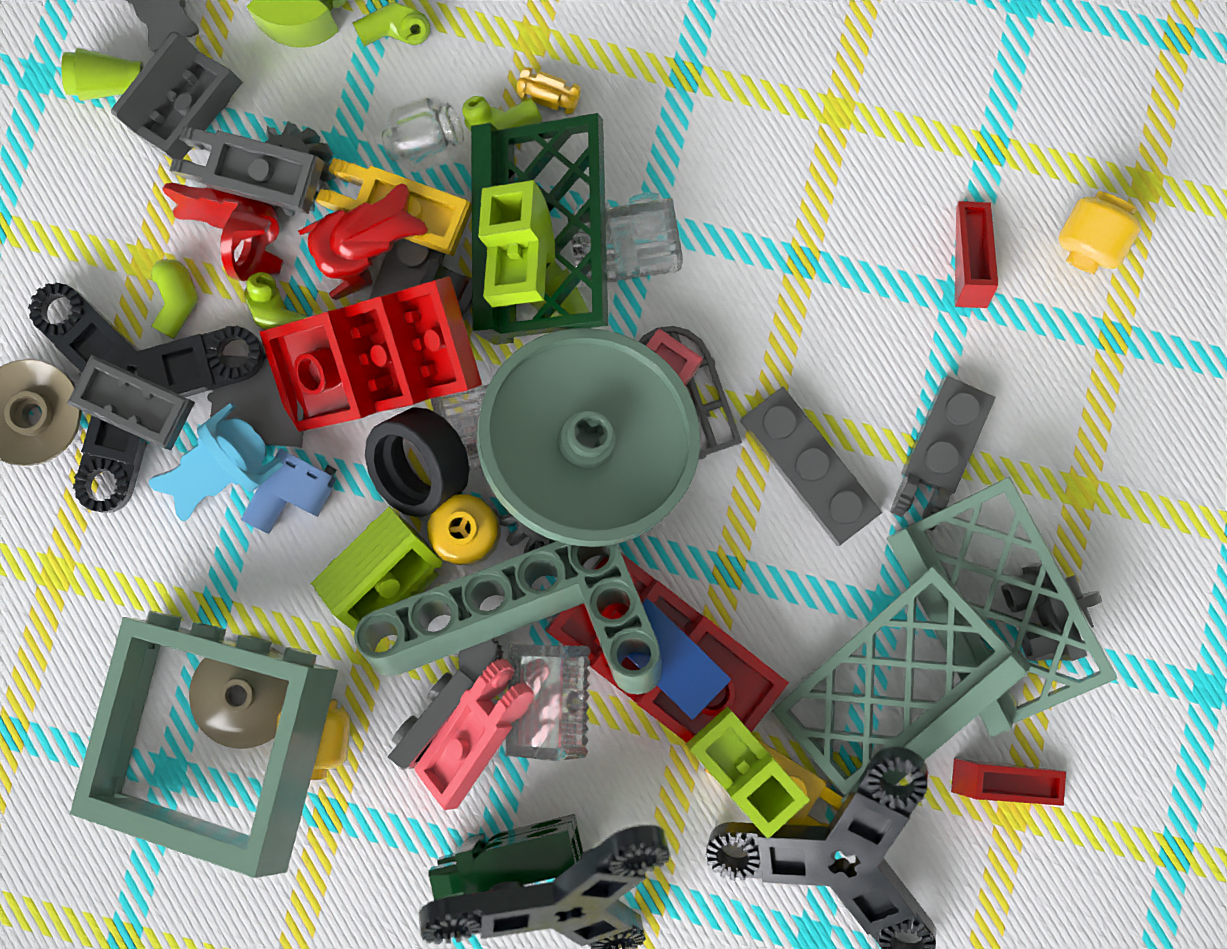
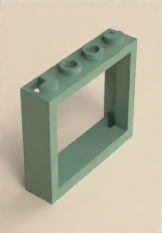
[70,610,338,878]

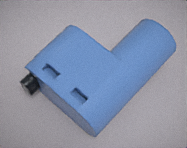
[241,449,337,534]

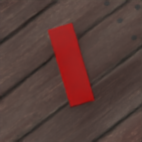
[955,201,998,308]
[951,758,1066,806]

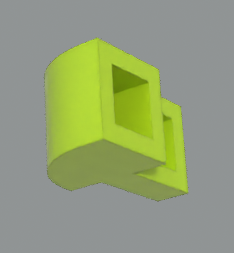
[246,0,348,48]
[478,180,555,307]
[686,706,810,839]

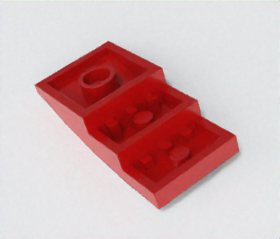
[259,276,483,432]
[544,553,789,743]

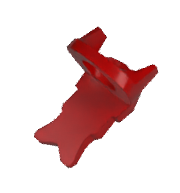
[162,183,284,281]
[298,183,428,300]

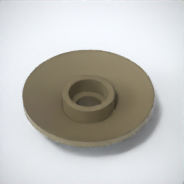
[0,359,82,466]
[189,641,289,749]

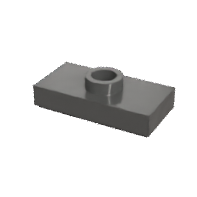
[67,355,195,451]

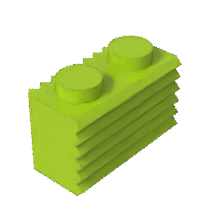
[310,506,442,632]

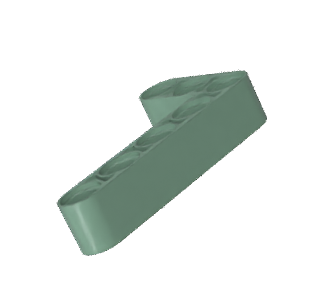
[354,541,663,695]

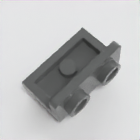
[111,31,243,160]

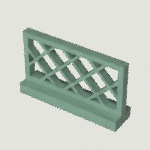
[886,476,1117,737]
[771,566,1032,803]

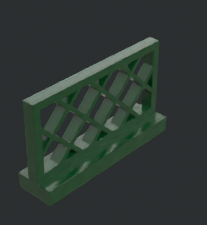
[471,113,608,345]

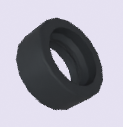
[365,407,470,518]

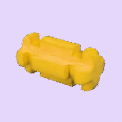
[517,67,581,114]

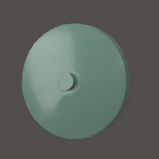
[477,328,700,547]

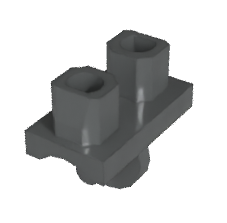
[1001,563,1102,661]

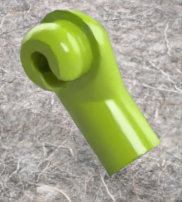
[352,2,431,47]
[462,96,542,131]
[151,259,198,340]
[244,272,309,330]

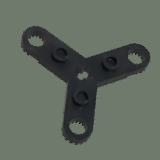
[28,282,265,513]
[705,747,936,949]
[418,825,670,949]

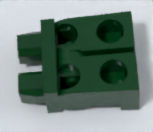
[428,814,584,900]

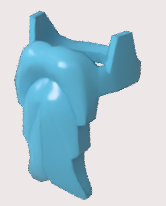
[149,402,284,521]

